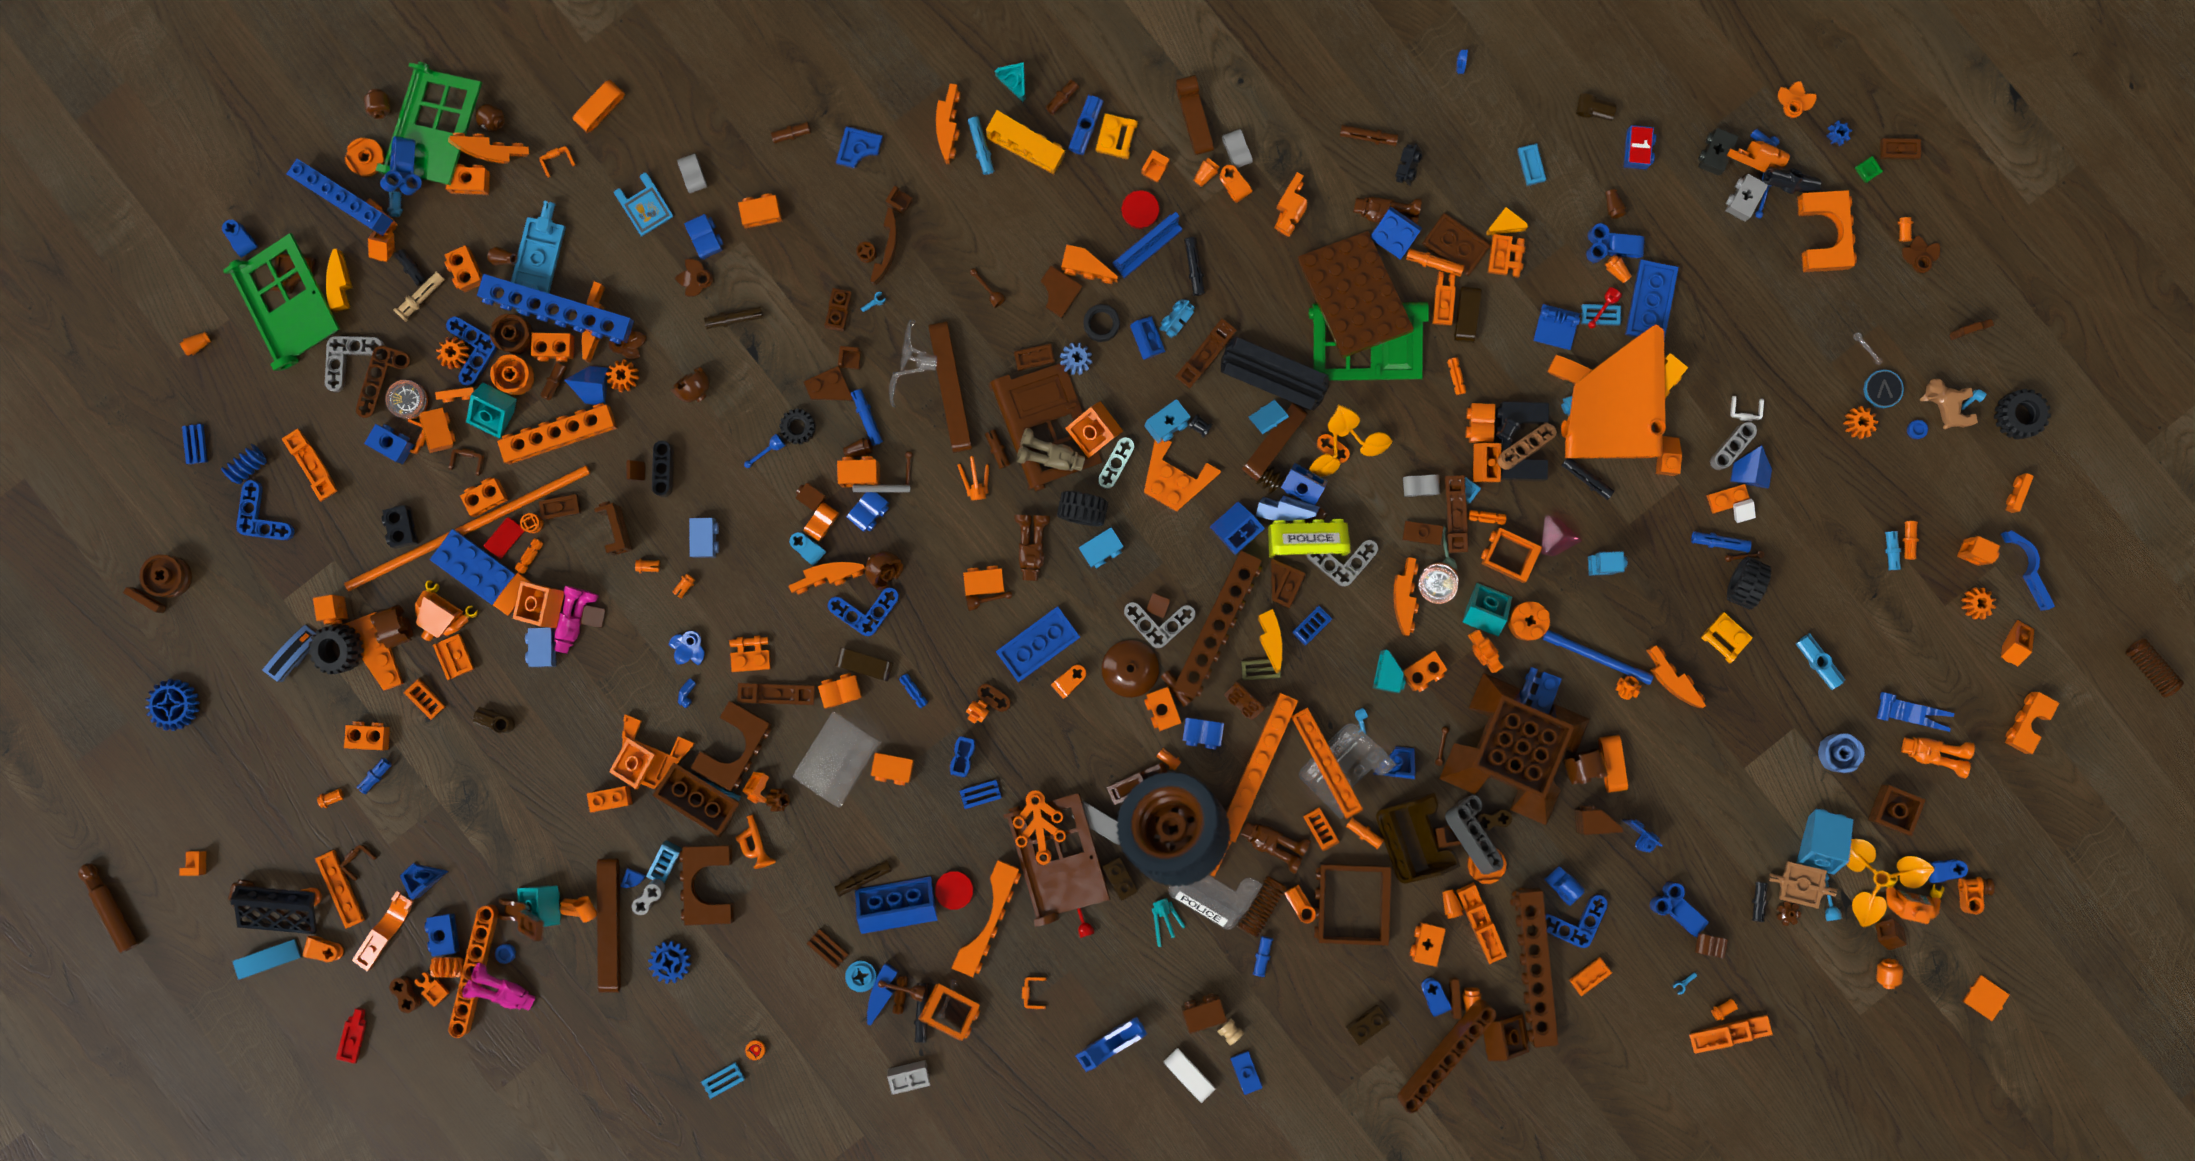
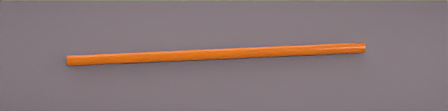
[344,465,591,591]

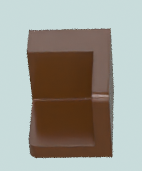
[885,186,913,216]
[838,346,861,370]
[1433,825,1461,848]
[1875,919,1907,950]

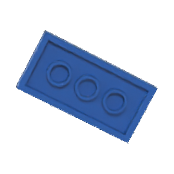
[1625,260,1679,340]
[430,529,516,605]
[996,606,1080,683]

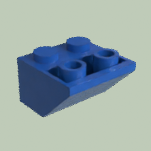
[1210,502,1265,555]

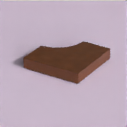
[270,253,316,294]
[1040,266,1083,319]
[1949,319,1994,341]

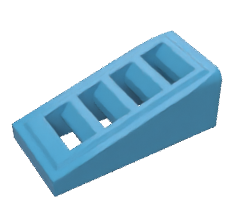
[646,840,682,884]

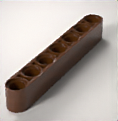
[928,321,972,453]
[597,858,621,993]
[1397,1000,1496,1113]

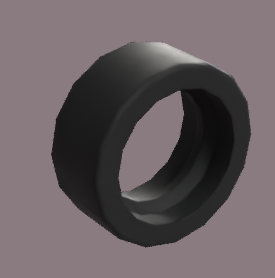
[1083,304,1120,342]

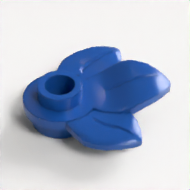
[668,630,704,665]

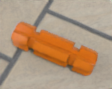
[1448,357,1466,395]
[1468,510,1506,525]
[515,538,543,574]

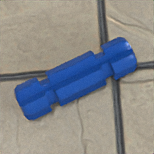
[899,674,928,708]

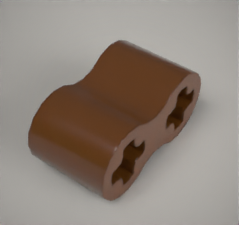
[1694,933,1728,959]
[389,976,421,1013]

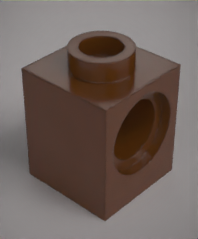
[796,483,827,512]

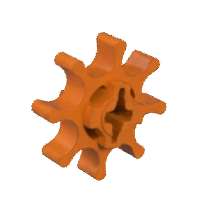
[1467,629,1504,673]

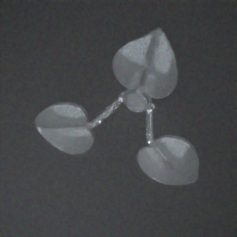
[889,320,937,407]

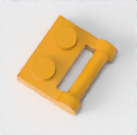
[1096,113,1138,159]
[1701,612,1753,663]

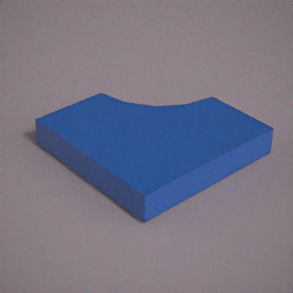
[836,126,883,169]

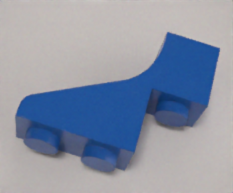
[1075,1017,1147,1072]

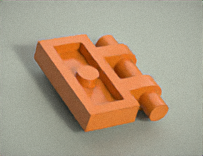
[1487,234,1526,277]
[729,635,771,672]

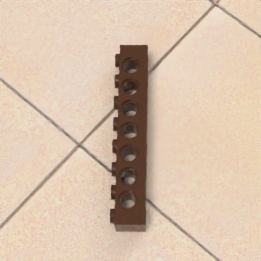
[1172,550,1263,699]
[1514,888,1558,1048]

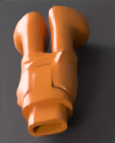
[1901,737,1975,779]

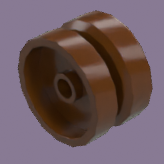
[139,554,192,598]

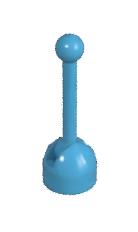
[1825,874,1842,921]

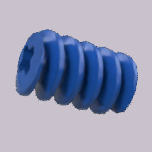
[221,444,267,484]

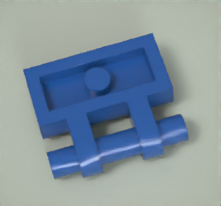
[1520,667,1562,715]

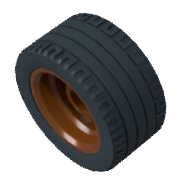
[1117,772,1231,887]

